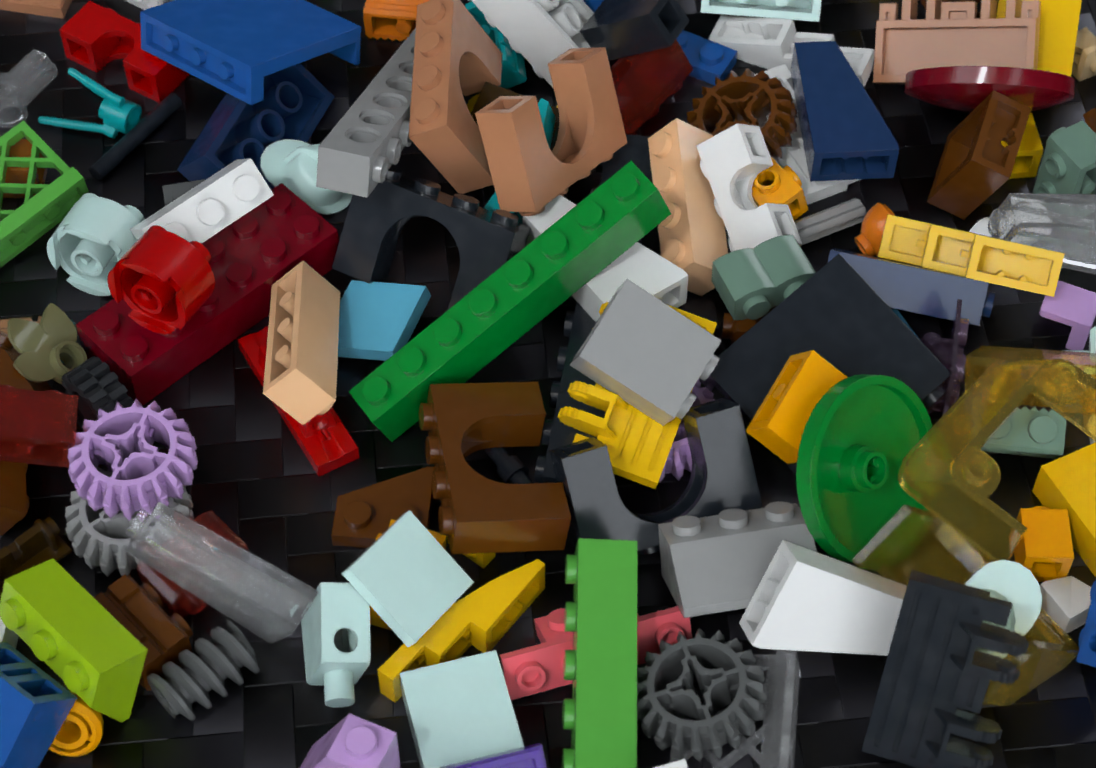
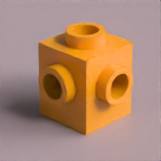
[752,157,809,221]

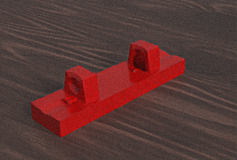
[238,326,359,477]

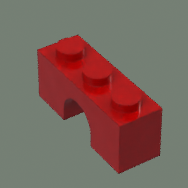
[59,0,190,103]

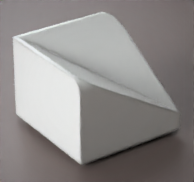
[1039,576,1091,636]

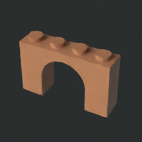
[409,0,502,194]
[475,47,627,216]

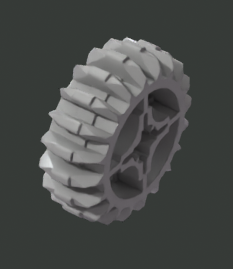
[65,467,194,577]

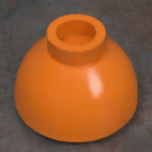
[854,203,896,257]

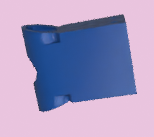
[0,642,77,768]

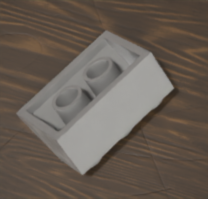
[658,501,817,618]

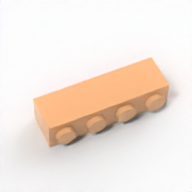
[648,118,728,296]
[263,261,340,425]

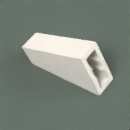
[523,195,689,322]
[739,540,907,656]

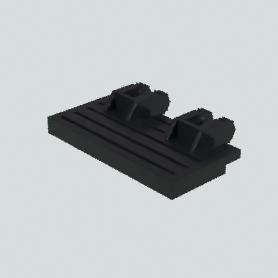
[862,570,1029,768]

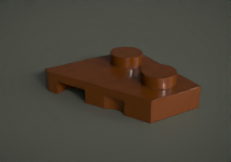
[331,466,435,548]

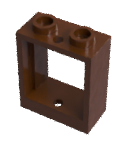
[927,90,1031,220]

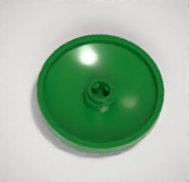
[796,374,938,565]

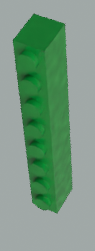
[348,161,671,442]

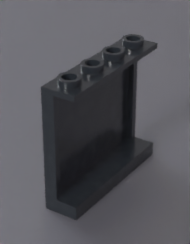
[699,254,951,475]

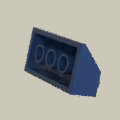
[177,63,335,190]

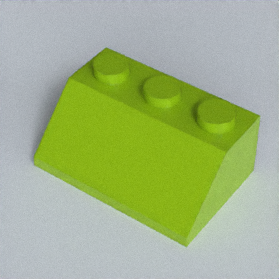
[0,558,147,722]

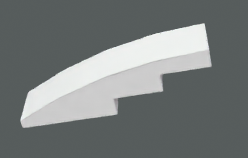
[708,15,875,87]

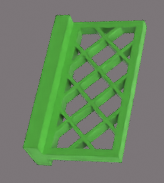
[0,120,89,268]

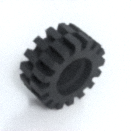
[61,356,134,423]

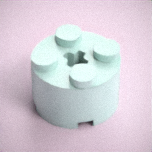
[47,193,145,296]

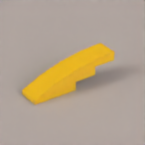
[878,214,1065,297]
[377,559,545,703]

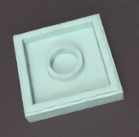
[342,510,474,647]

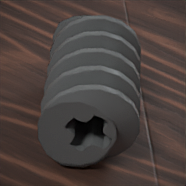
[146,619,260,721]

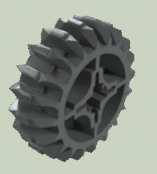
[637,628,768,762]

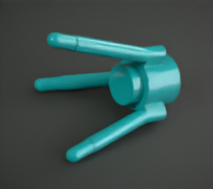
[38,67,142,139]

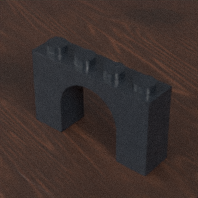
[580,0,690,61]
[332,165,531,310]
[549,397,763,555]

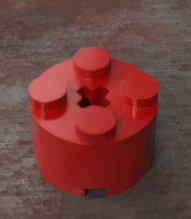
[108,225,215,335]

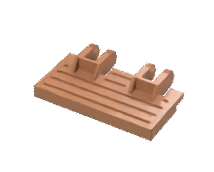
[873,0,1041,84]

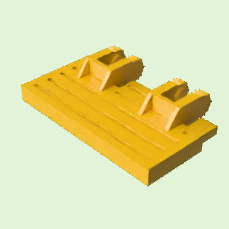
[557,301,717,489]

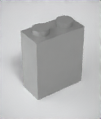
[570,279,722,426]

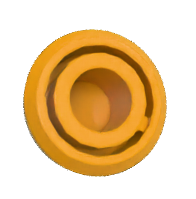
[48,691,104,757]

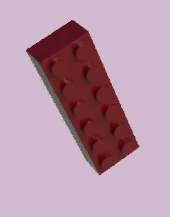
[76,183,339,406]

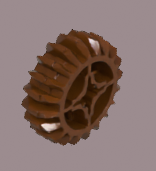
[687,68,798,159]

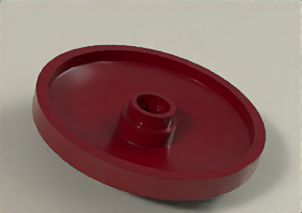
[905,66,1075,113]

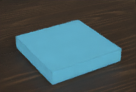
[338,280,431,361]

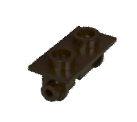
[0,517,72,600]

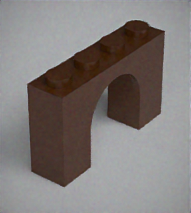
[419,382,571,554]

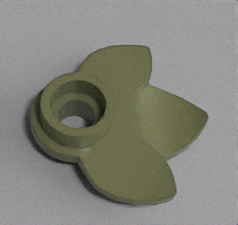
[7,303,87,384]

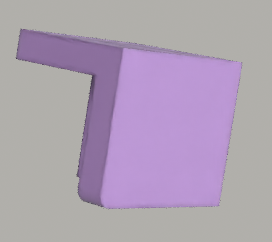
[1039,280,1096,350]

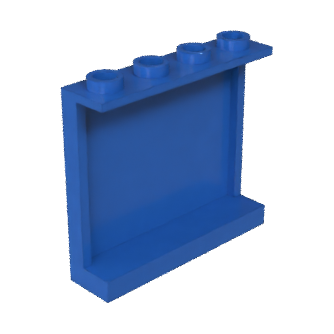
[140,0,361,105]

